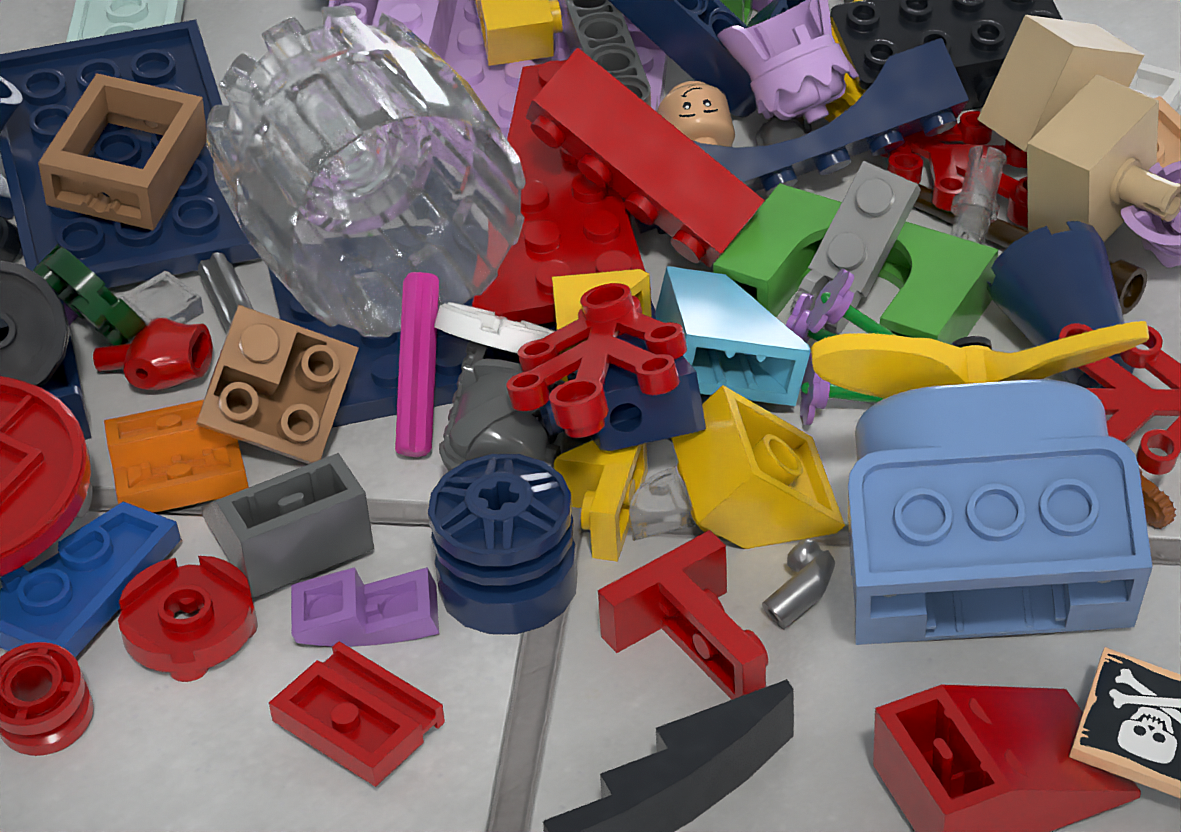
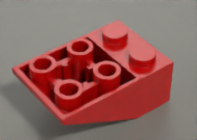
[873,684,1141,832]

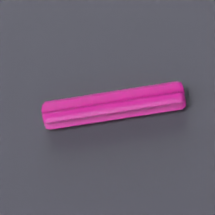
[395,272,439,457]

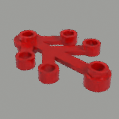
[880,111,1028,228]
[506,283,687,438]
[1058,323,1181,475]

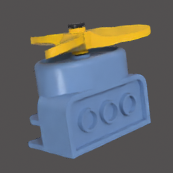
[811,321,1153,645]

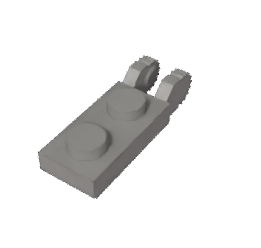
[790,161,921,335]

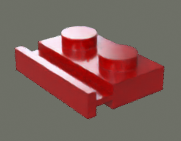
[269,641,445,787]

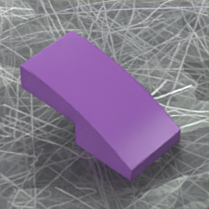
[291,567,439,646]

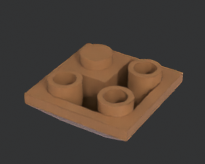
[196,305,359,464]

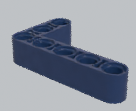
[608,0,805,118]

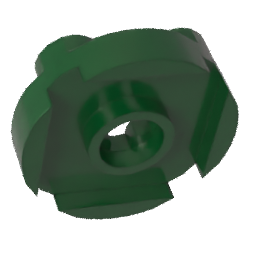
[32,244,147,346]

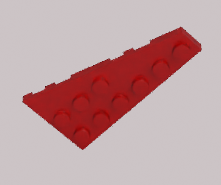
[472,60,651,325]

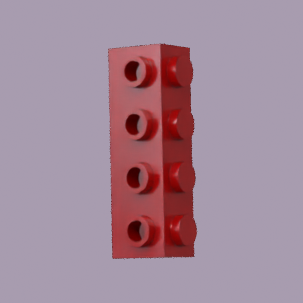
[525,47,765,268]

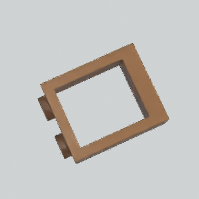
[38,73,208,230]

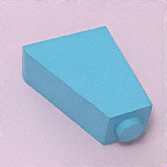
[655,266,811,406]

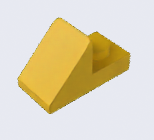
[554,440,648,562]

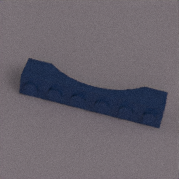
[634,38,969,234]

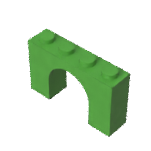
[713,183,998,345]

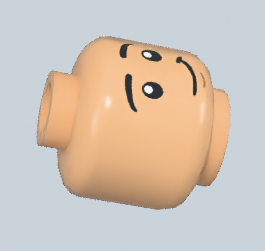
[657,81,735,147]

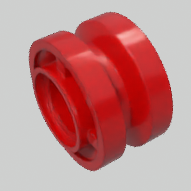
[0,642,93,756]

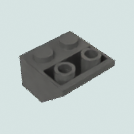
[201,453,374,598]

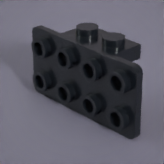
[830,0,1063,111]

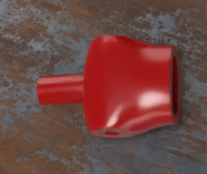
[93,317,213,390]

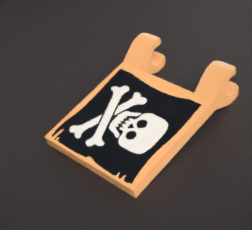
[1069,647,1181,799]

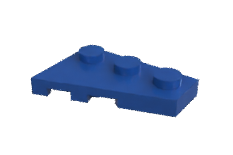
[0,501,181,657]

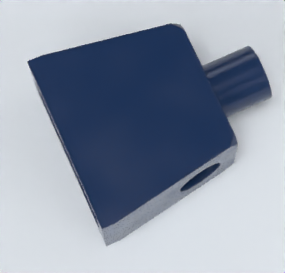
[540,333,706,451]

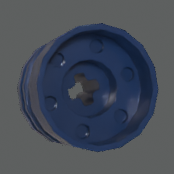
[428,454,578,635]

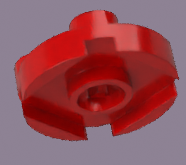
[118,556,258,682]

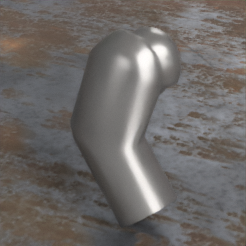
[762,539,835,629]

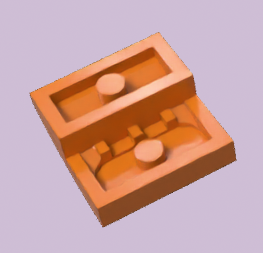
[104,399,249,513]

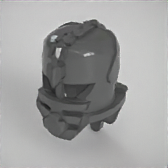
[439,341,565,472]

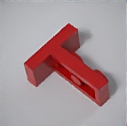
[598,530,769,700]

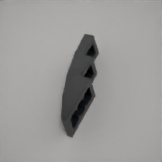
[543,679,794,832]

